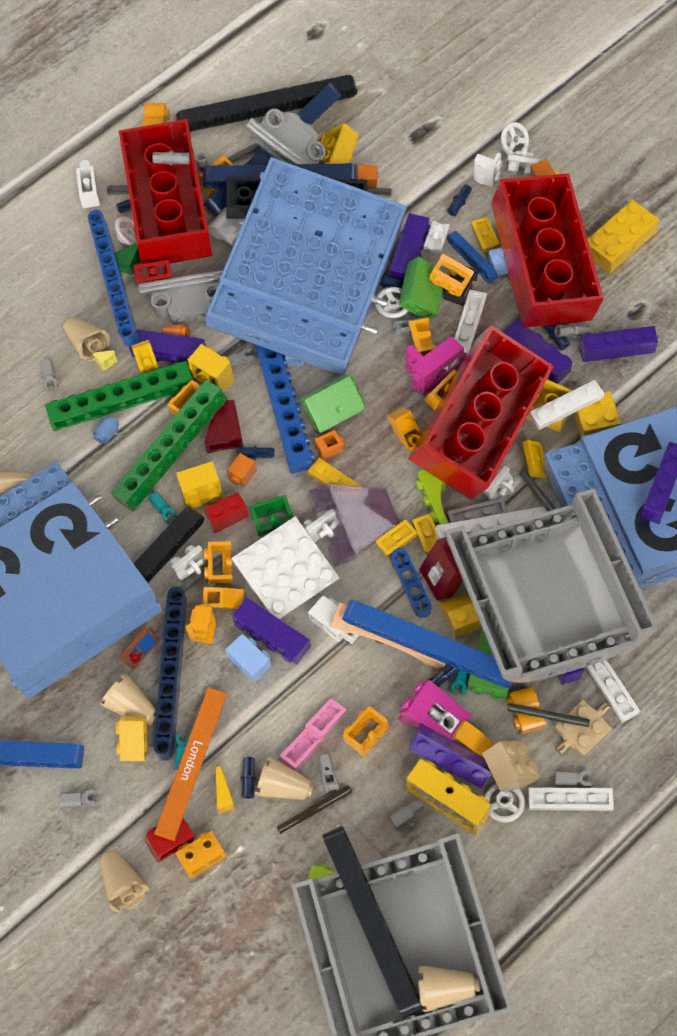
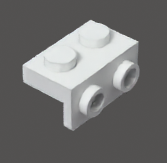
[474,153,503,187]

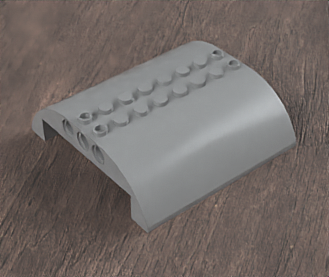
[444,488,658,683]
[291,833,514,1036]

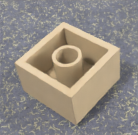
[482,741,540,791]

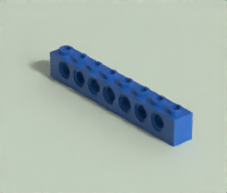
[255,344,315,474]

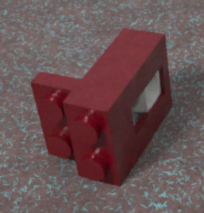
[419,537,463,601]

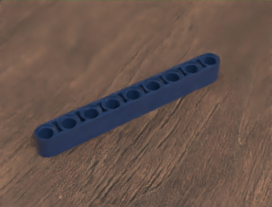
[202,163,358,189]
[153,586,187,761]

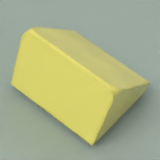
[93,350,118,371]

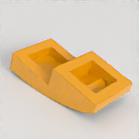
[452,720,495,757]

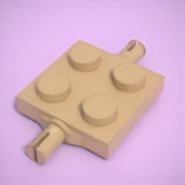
[554,700,612,758]

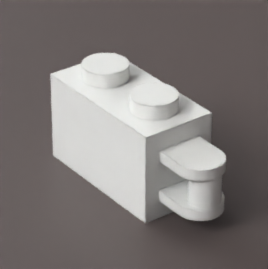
[76,160,100,208]
[308,595,360,644]

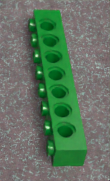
[45,361,192,431]
[111,380,228,512]

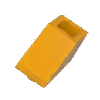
[387,407,421,452]
[203,587,244,609]

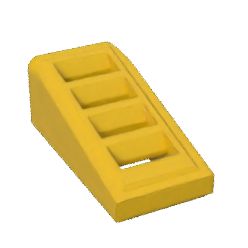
[216,766,235,814]

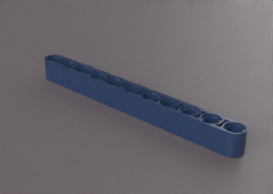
[204,82,342,217]

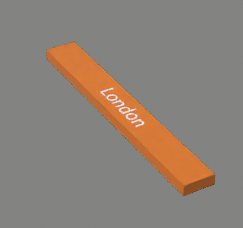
[155,687,227,841]

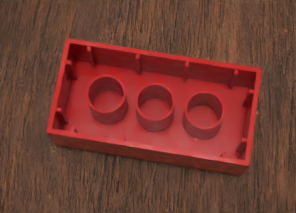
[118,119,213,264]
[491,173,604,328]
[408,325,554,500]

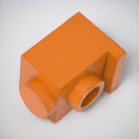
[315,430,345,461]

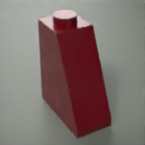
[204,399,244,454]

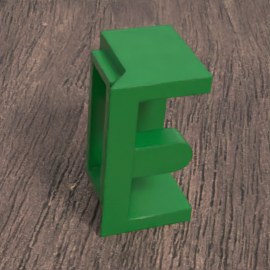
[249,495,293,536]

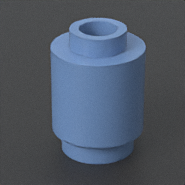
[93,416,119,443]

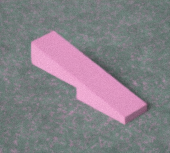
[279,698,347,772]

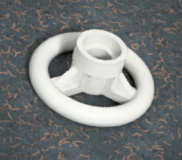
[501,122,529,155]
[115,216,137,246]
[375,287,408,318]
[484,783,525,823]

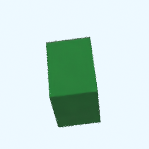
[116,243,140,275]

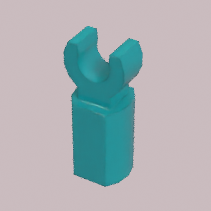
[148,491,177,524]
[451,670,470,696]
[174,734,190,770]

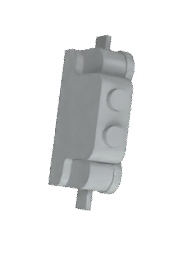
[245,109,326,164]
[138,269,224,325]

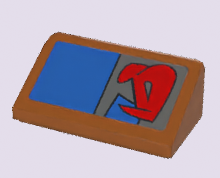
[120,626,159,670]

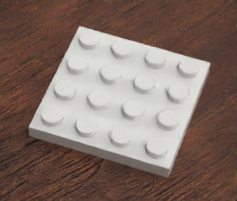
[231,516,340,620]

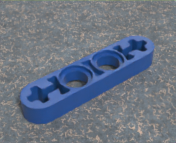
[447,231,498,283]
[391,549,432,618]

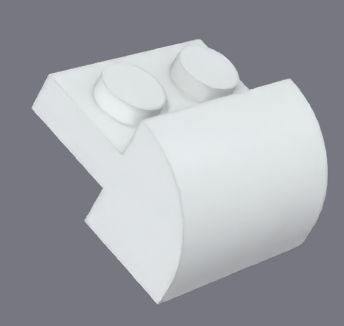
[208,207,245,245]

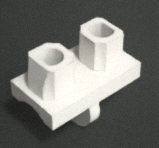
[507,147,539,177]
[424,221,450,255]
[482,466,514,501]
[303,508,340,543]
[170,545,207,581]

